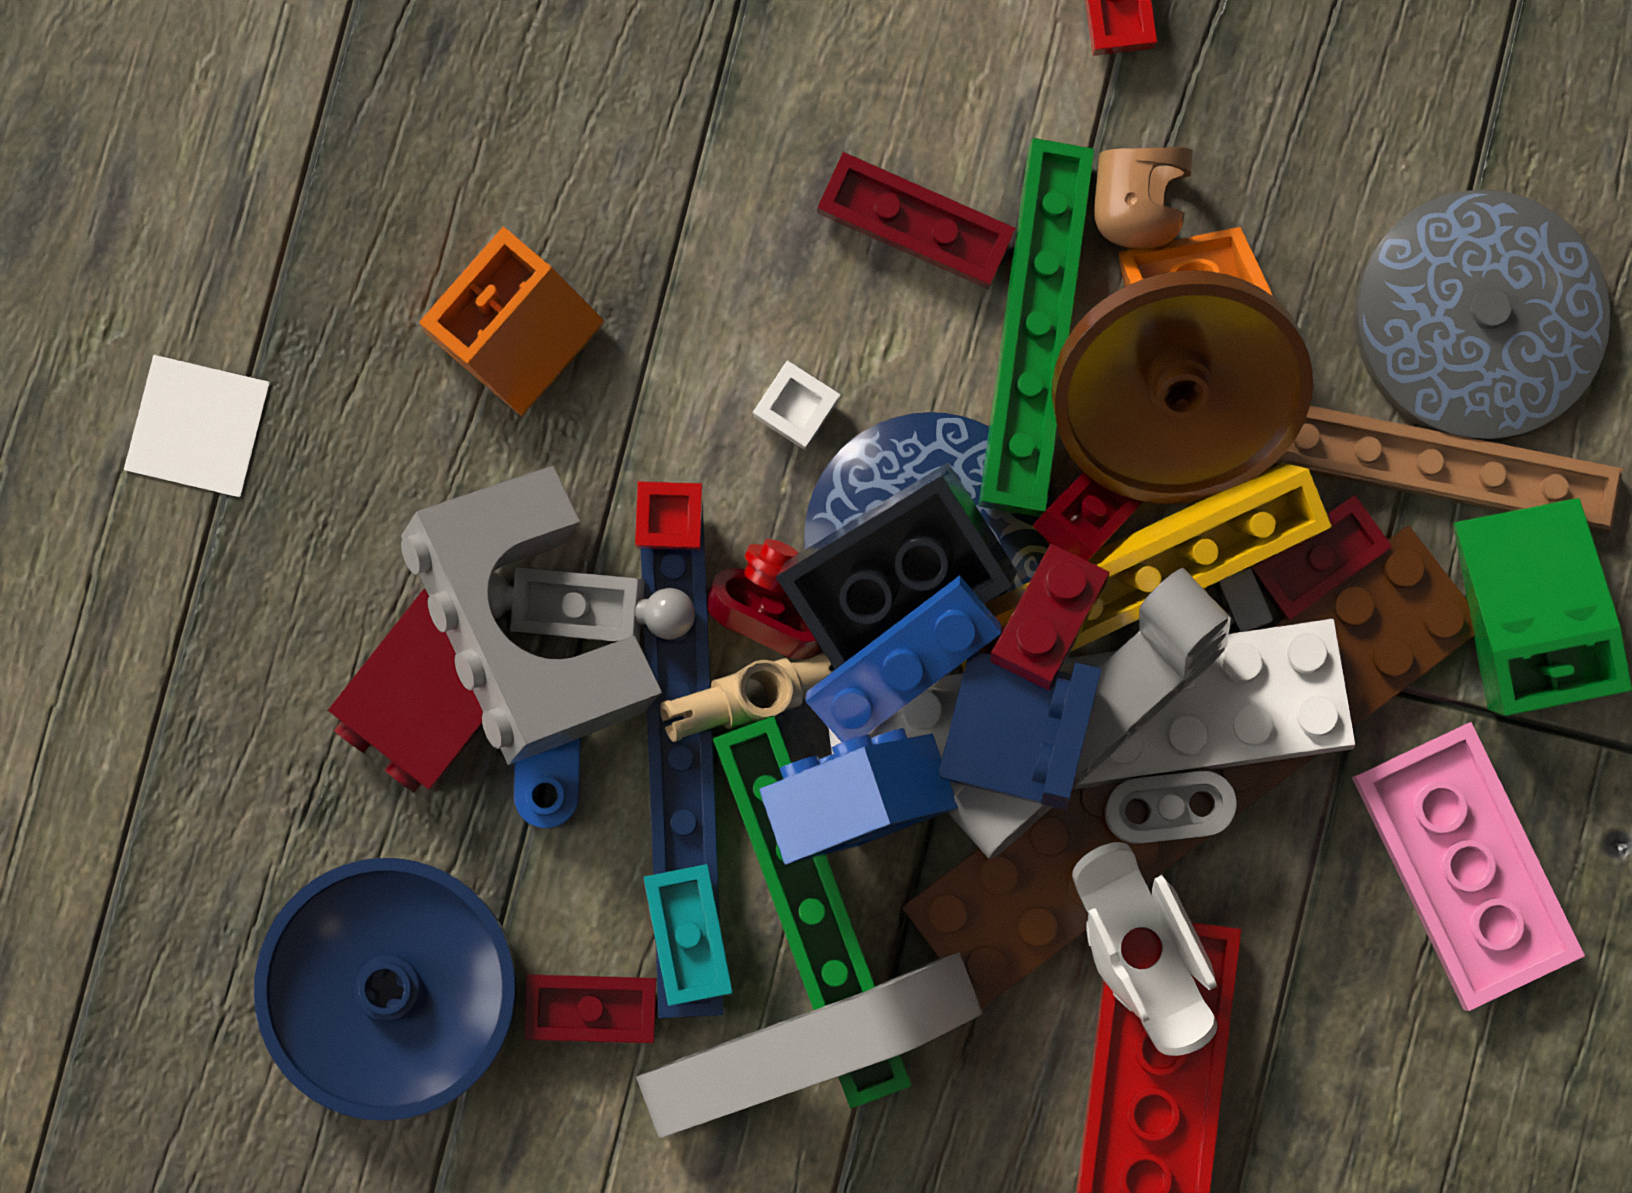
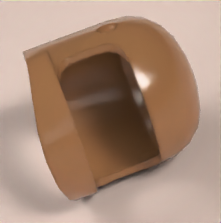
[1095,147,1193,249]

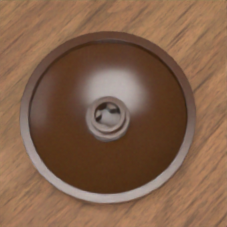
[1052,270,1313,504]

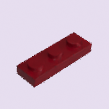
[817,152,1016,290]

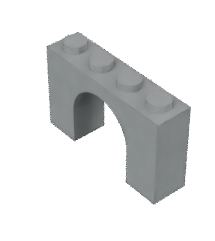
[401,466,662,765]

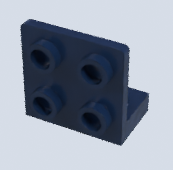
[939,651,1101,811]

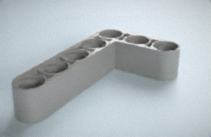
[947,568,1231,859]
[636,953,983,1138]

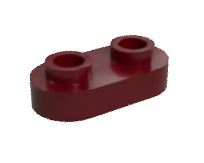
[707,568,822,659]

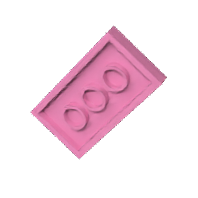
[1352,722,1585,1011]

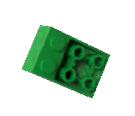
[1452,498,1632,716]

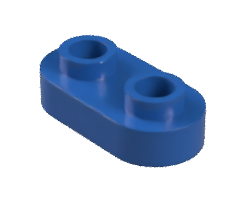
[514,737,582,829]

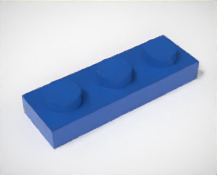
[806,576,1002,742]

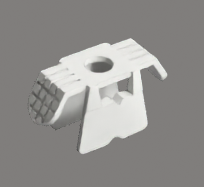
[1072,842,1217,1056]

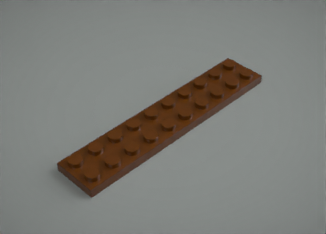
[901,525,1475,1009]

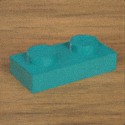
[643,864,733,1006]

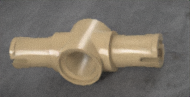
[660,652,833,742]

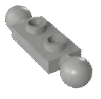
[488,568,695,643]

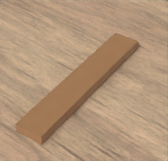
[1272,406,1623,533]

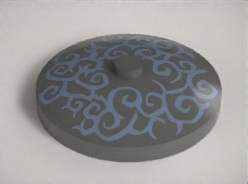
[1354,190,1610,442]

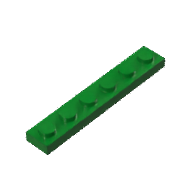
[978,138,1094,517]

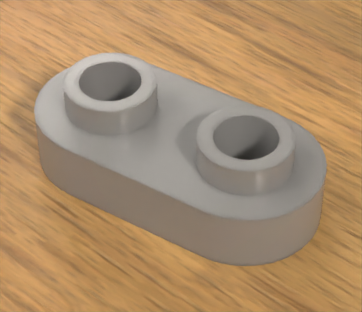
[1104,771,1236,844]

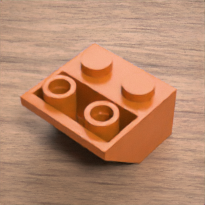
[419,226,605,417]

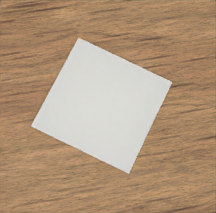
[124,355,270,497]

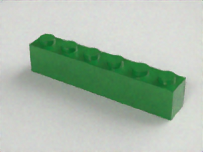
[713,716,912,1109]

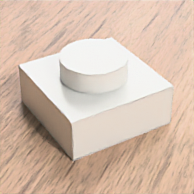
[752,360,840,451]

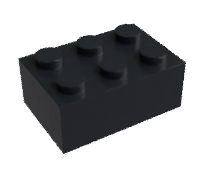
[776,462,1017,670]

